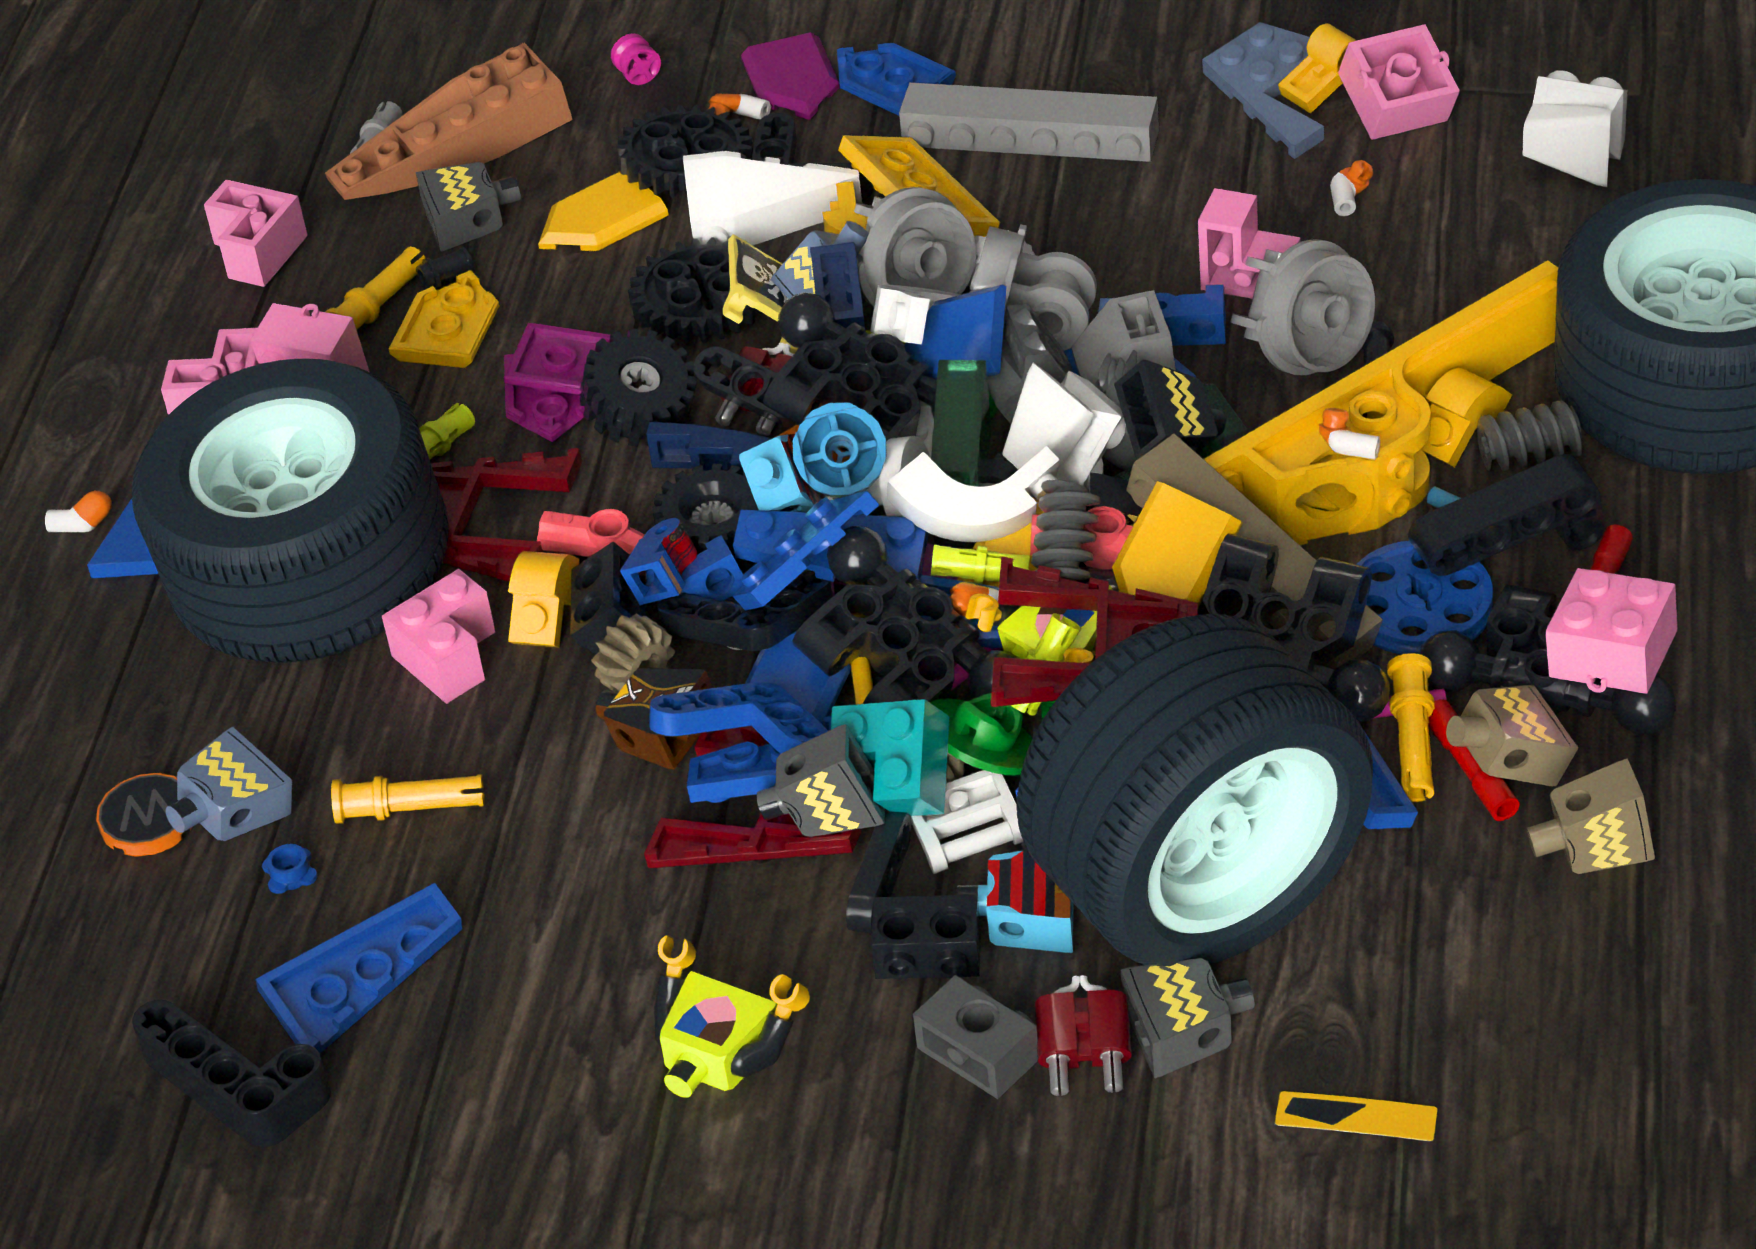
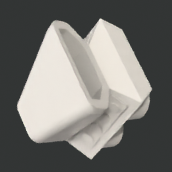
[1523,71,1627,187]
[1002,362,1126,489]

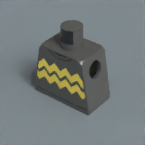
[415,162,521,251]
[757,724,885,837]
[1121,958,1255,1078]

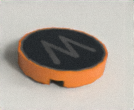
[96,773,192,857]

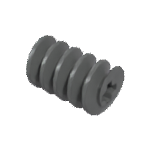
[1477,400,1582,471]
[1031,480,1101,581]

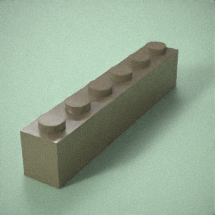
[1126,434,1383,669]

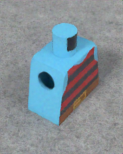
[739,434,825,513]
[957,850,1074,953]

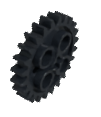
[616,105,753,198]
[628,237,764,344]

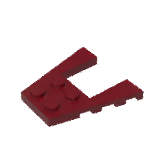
[431,448,582,582]
[991,557,1198,707]
[644,726,863,868]

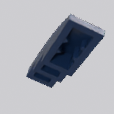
[810,242,865,328]
[646,422,771,476]

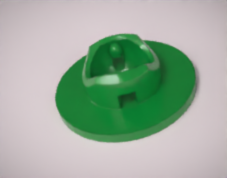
[930,693,1033,776]

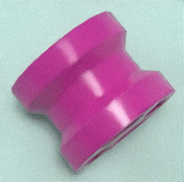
[611,33,661,85]

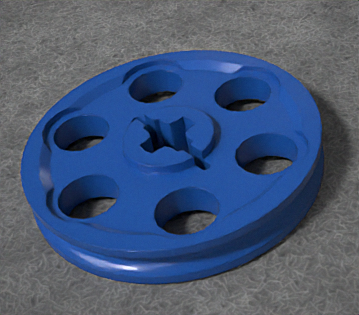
[1356,540,1493,655]

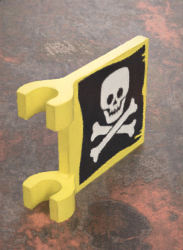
[723,234,799,354]

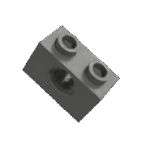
[913,975,1038,1099]

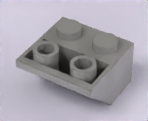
[1071,290,1176,388]

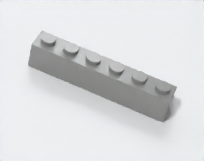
[899,82,1159,162]

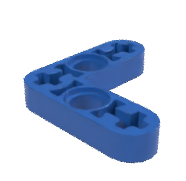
[649,682,828,754]

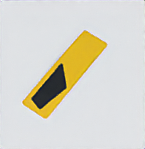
[1275,1091,1437,1141]

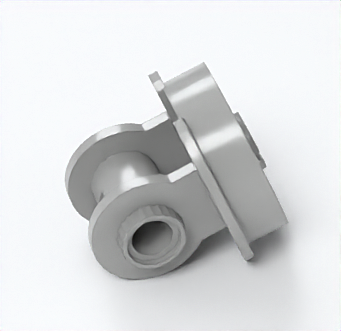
[854,187,976,308]
[969,224,1097,351]
[1231,239,1375,375]

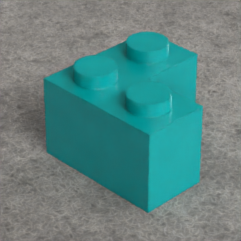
[831,699,949,816]

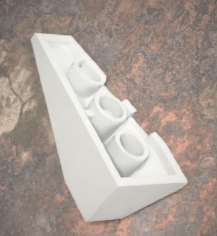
[683,151,862,246]

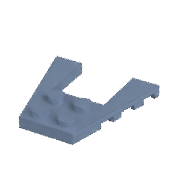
[1202,22,1324,159]

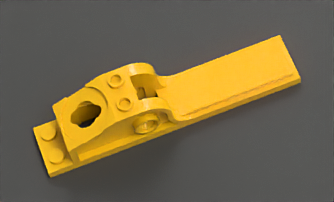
[1204,260,1559,545]

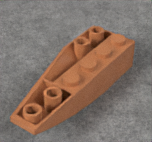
[325,43,573,200]

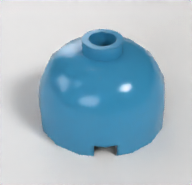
[793,402,886,498]

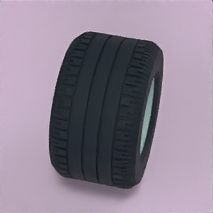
[1554,179,1756,474]
[132,359,448,663]
[1016,614,1373,966]

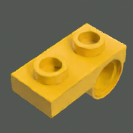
[1278,23,1357,114]

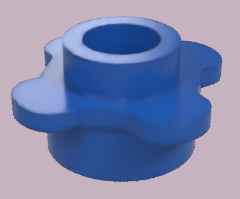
[262,844,317,894]

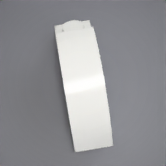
[870,285,960,344]
[887,446,1060,542]

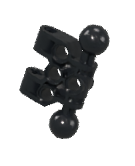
[763,292,989,452]
[792,526,1020,704]
[1203,533,1390,722]
[1419,584,1676,735]

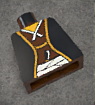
[596,668,714,770]

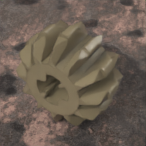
[591,613,675,693]

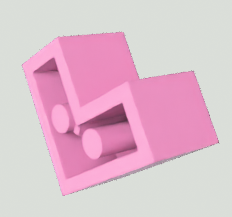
[204,180,308,287]
[1198,188,1301,299]
[161,328,258,415]
[382,569,495,704]

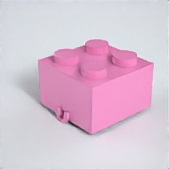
[1338,24,1460,140]
[250,303,370,372]
[1546,568,1677,694]

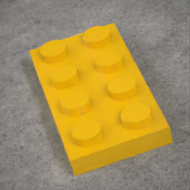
[838,135,1000,237]

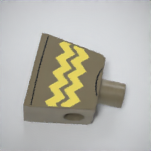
[1446,685,1578,786]
[1526,758,1655,874]

